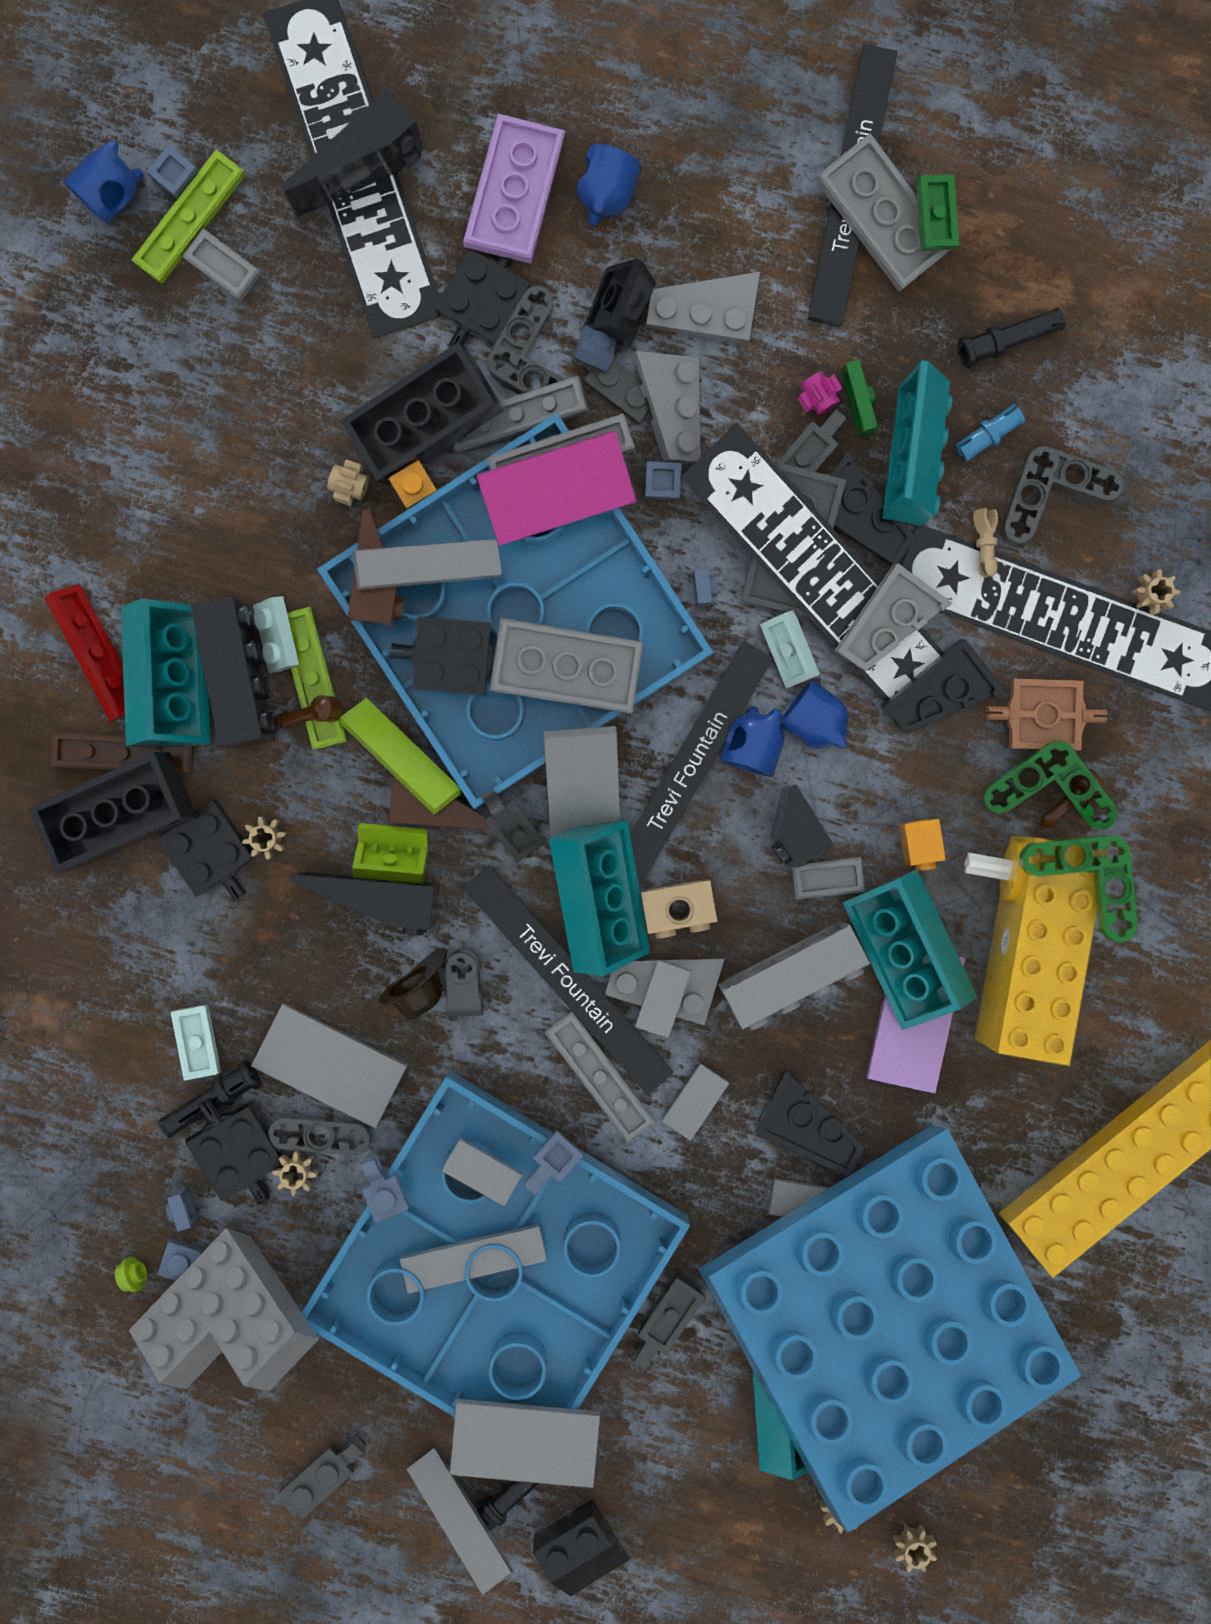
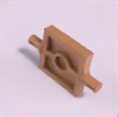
[986,679,1108,751]

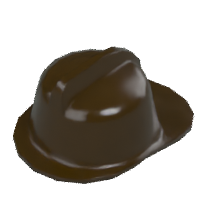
[379,948,448,1020]

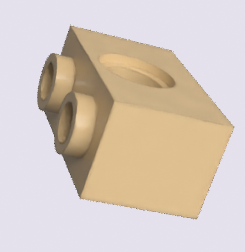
[640,879,717,939]

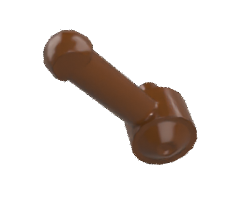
[276,695,343,729]
[1041,769,1104,828]

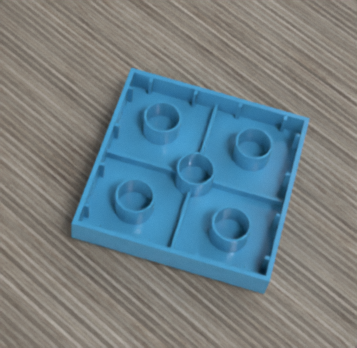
[317,413,714,809]
[302,1070,690,1417]
[698,1125,1081,1533]

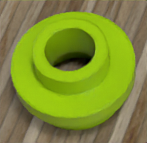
[115,1257,147,1293]

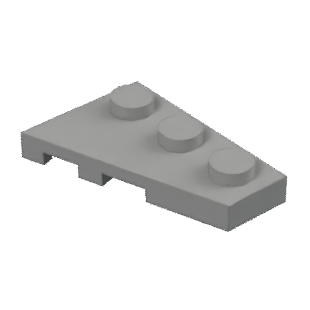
[646,272,760,344]
[630,351,701,465]
[834,563,953,671]
[604,958,725,1025]

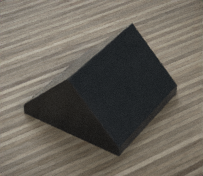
[582,259,656,347]

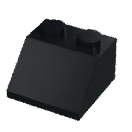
[770,784,834,868]
[533,1499,629,1597]

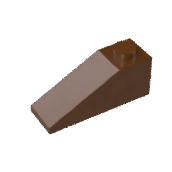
[348,509,405,628]
[389,780,491,830]

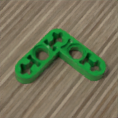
[984,740,1117,829]
[1019,835,1138,942]

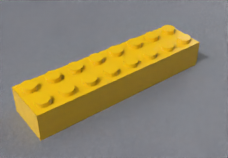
[998,1040,1211,1278]

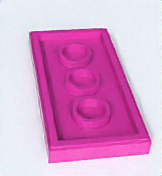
[476,430,637,546]

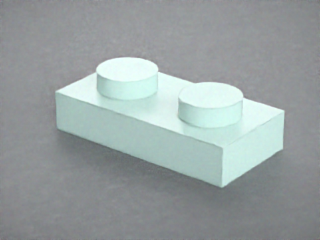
[253,596,299,673]
[760,610,820,689]
[171,1004,221,1081]

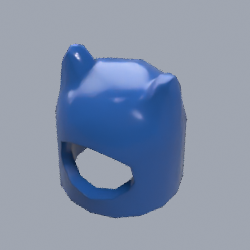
[63,140,144,225]
[576,144,642,226]
[780,679,849,749]
[720,706,785,777]

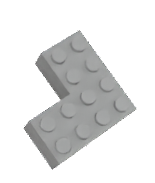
[129,1228,319,1391]

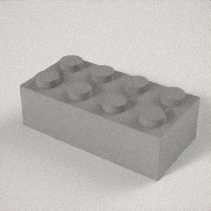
[718,921,870,1031]

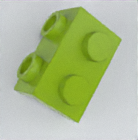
[352,823,428,884]

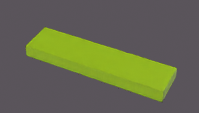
[131,149,246,284]
[287,607,348,750]
[340,698,461,815]

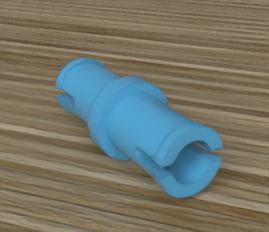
[954,404,1025,463]

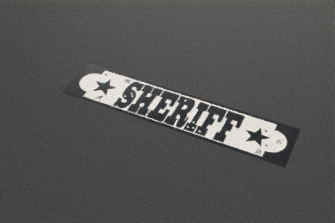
[263,0,441,339]
[681,423,944,701]
[902,525,1211,712]

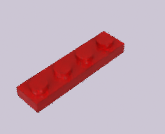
[45,584,125,722]

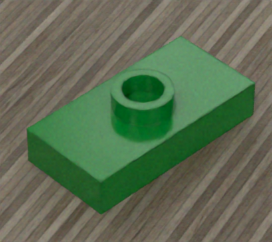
[916,174,959,251]
[841,359,878,439]

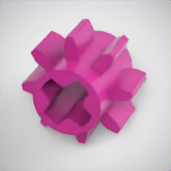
[798,371,843,416]

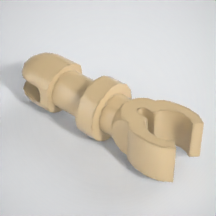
[973,508,998,578]

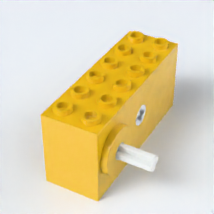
[964,836,1108,1066]

